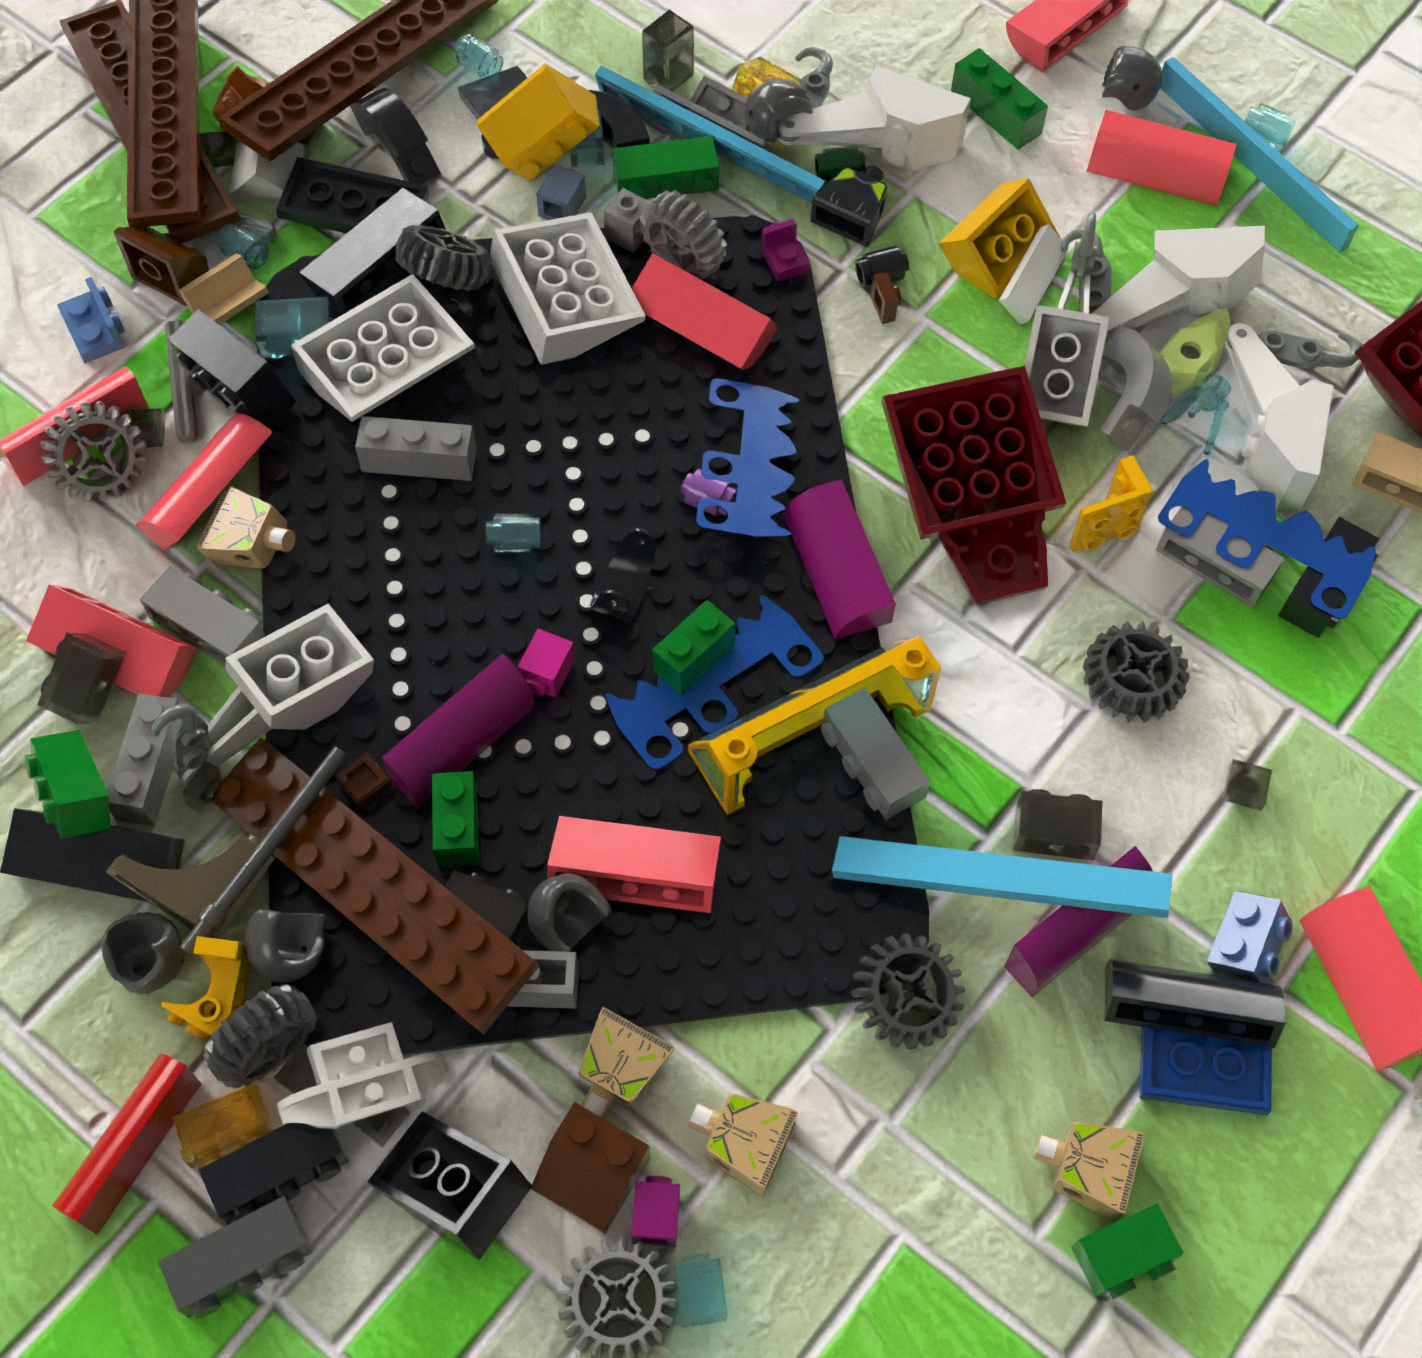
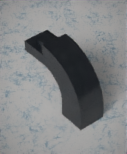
[350,88,441,184]
[588,90,650,149]

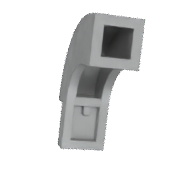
[1099,325,1172,452]

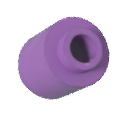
[681,469,737,517]

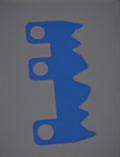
[696,378,800,537]
[1158,459,1376,619]
[606,595,824,769]

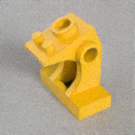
[161,936,254,1042]

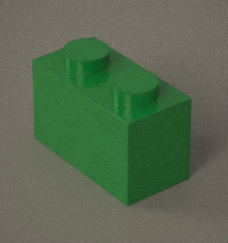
[652,600,735,695]
[432,771,479,868]
[1071,1203,1184,1299]

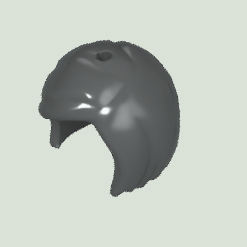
[1102,46,1162,111]
[745,79,813,143]
[527,873,612,952]
[245,910,325,983]
[101,912,184,994]

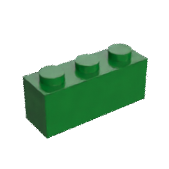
[951,48,1048,150]
[612,136,719,199]
[25,730,111,839]

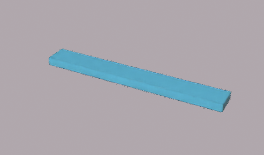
[1161,57,1359,253]
[595,65,826,203]
[832,836,1173,918]

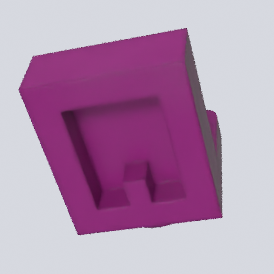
[761,219,810,282]

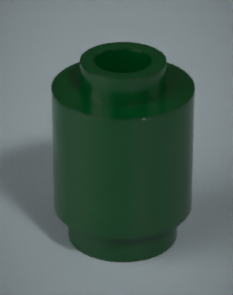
[815,145,866,183]

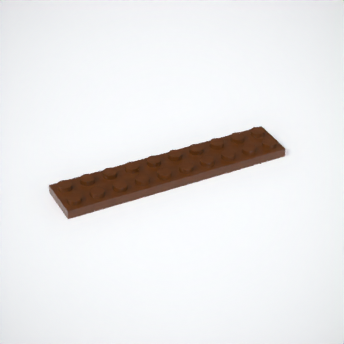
[59,0,240,244]
[127,0,201,228]
[219,0,499,162]
[207,737,540,1034]

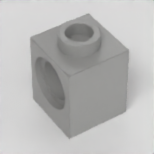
[604,188,649,253]

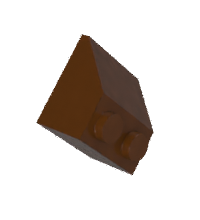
[114,227,209,307]
[531,1102,651,1234]

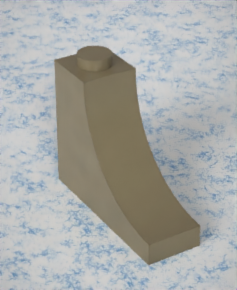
[106,834,275,939]

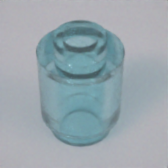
[454,33,504,78]
[1245,103,1296,147]
[216,224,269,271]
[486,514,540,552]

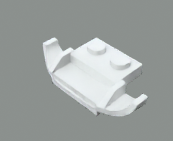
[277,1022,448,1129]

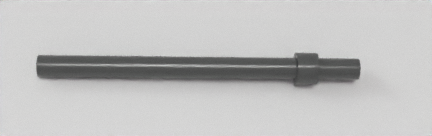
[179,746,347,957]

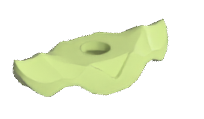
[1159,308,1230,399]

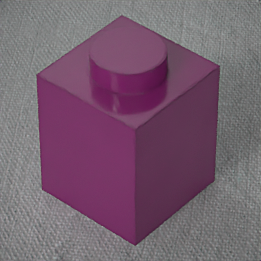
[631,1176,680,1247]

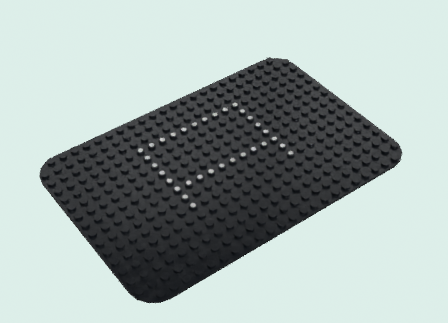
[256,215,929,1055]

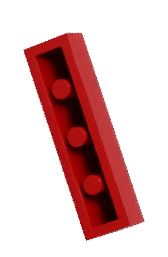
[52,1053,202,1235]

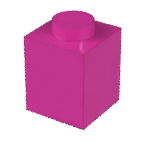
[518,629,575,698]

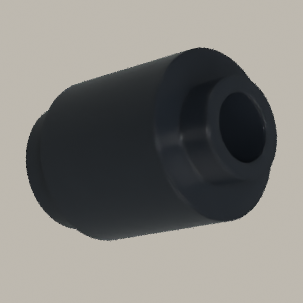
[855,245,909,288]

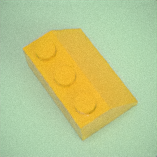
[476,63,600,181]
[938,179,1060,298]

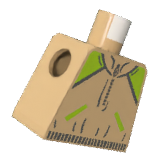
[196,486,295,568]
[578,1007,674,1118]
[688,1094,798,1197]
[1033,1122,1145,1222]

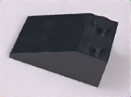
[367,1111,533,1260]

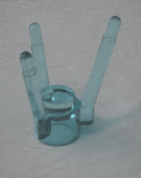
[1162,374,1231,455]

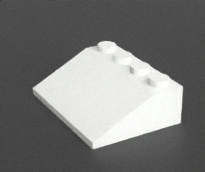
[490,212,646,365]
[291,274,475,422]

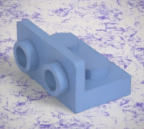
[57,277,125,364]

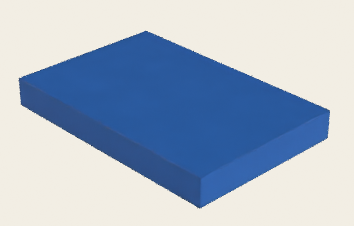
[1139,1027,1272,1115]

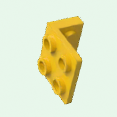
[1069,455,1153,552]

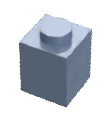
[536,164,586,220]

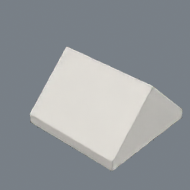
[228,142,305,202]

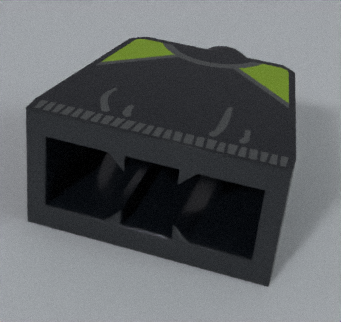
[810,165,888,247]

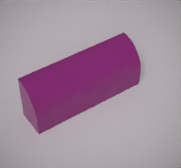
[783,479,896,639]
[382,654,535,809]
[1004,846,1153,998]

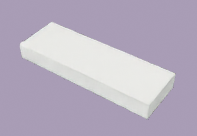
[999,224,1069,325]

